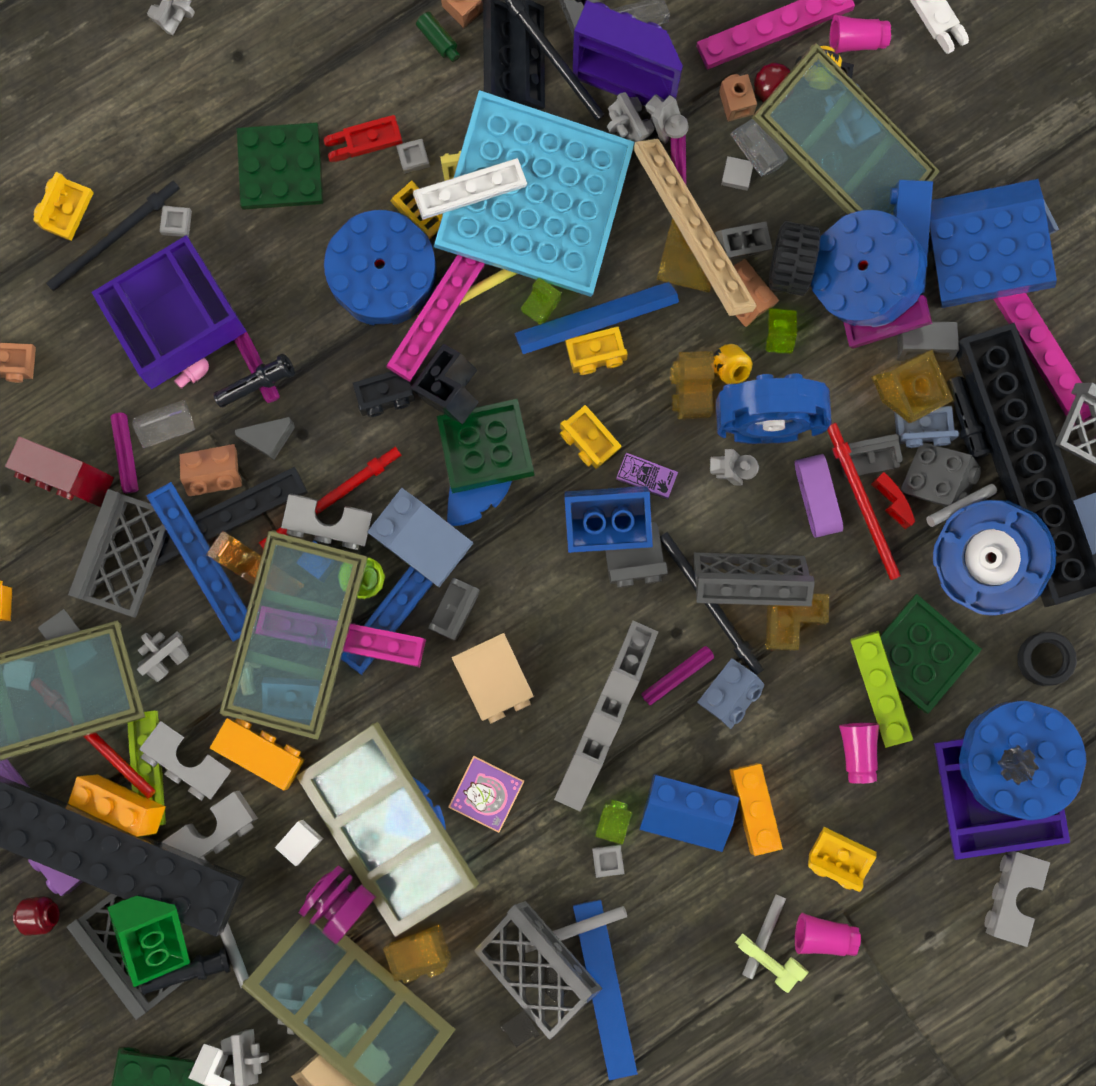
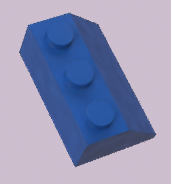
[565,486,653,553]
[639,774,739,852]

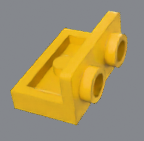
[34,172,94,241]
[565,326,628,375]
[560,405,622,469]
[808,827,876,892]

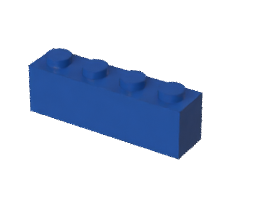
[889,180,933,295]

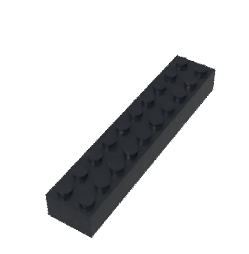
[956,323,1096,608]
[0,776,246,937]

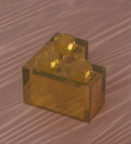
[670,351,715,419]
[766,594,829,652]
[383,924,451,983]

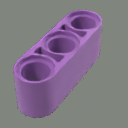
[795,454,843,538]

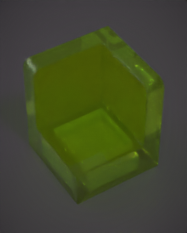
[521,278,561,324]

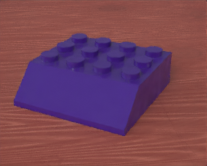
[573,1,683,106]
[91,235,247,389]
[934,738,1070,860]

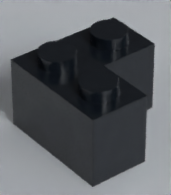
[411,344,479,425]

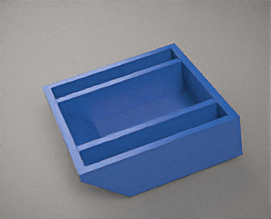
[930,179,1057,308]

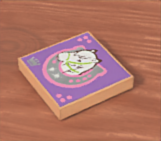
[448,756,524,833]

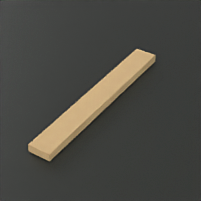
[633,139,757,316]

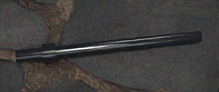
[504,0,605,121]
[46,180,180,291]
[660,532,764,675]

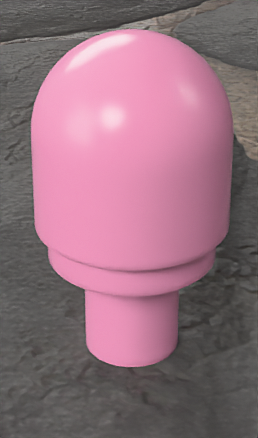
[174,358,209,389]

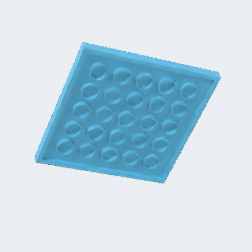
[434,90,635,297]

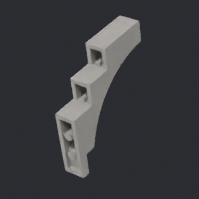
[554,621,658,811]

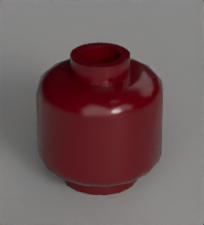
[13,896,60,936]

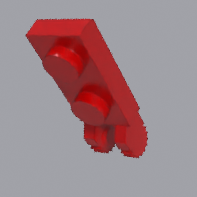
[324,115,403,162]

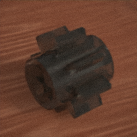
[997,745,1039,785]

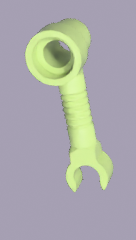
[735,933,809,993]

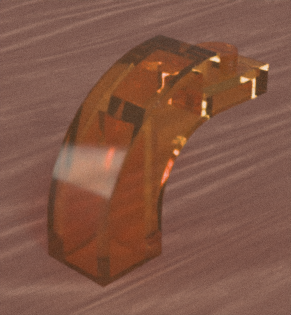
[206,531,304,608]

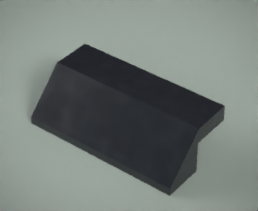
[483,0,545,110]

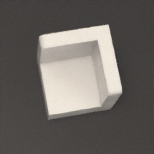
[275,820,324,866]
[189,1044,231,1086]

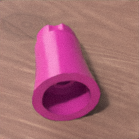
[830,15,891,54]
[839,723,879,784]
[795,913,861,956]

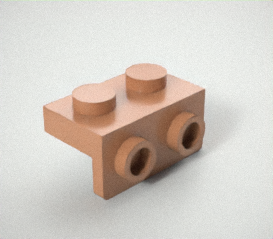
[734,259,779,327]
[0,343,36,383]
[180,444,242,496]

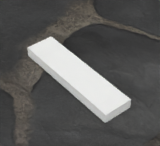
[413,158,527,219]

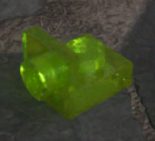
[765,308,797,353]
[595,800,633,845]

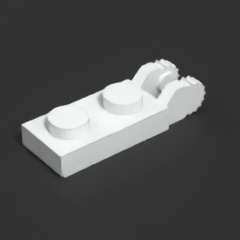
[910,0,969,54]

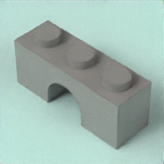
[281,493,372,550]
[139,721,231,801]
[162,791,258,860]
[985,851,1050,947]

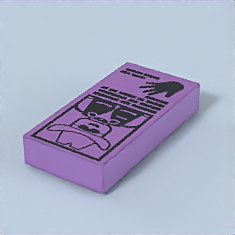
[616,453,678,499]

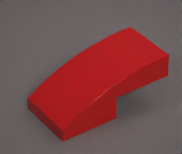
[871,472,915,529]

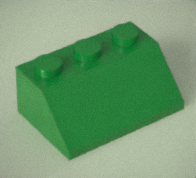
[107,896,190,987]

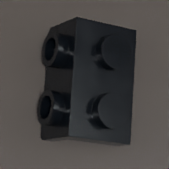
[353,371,416,418]

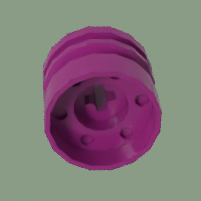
[298,865,376,945]

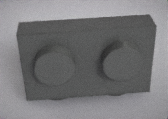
[901,443,981,508]
[605,522,668,588]

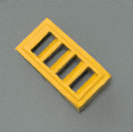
[391,181,443,239]

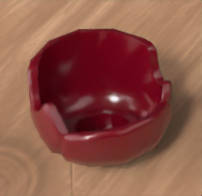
[754,63,794,104]

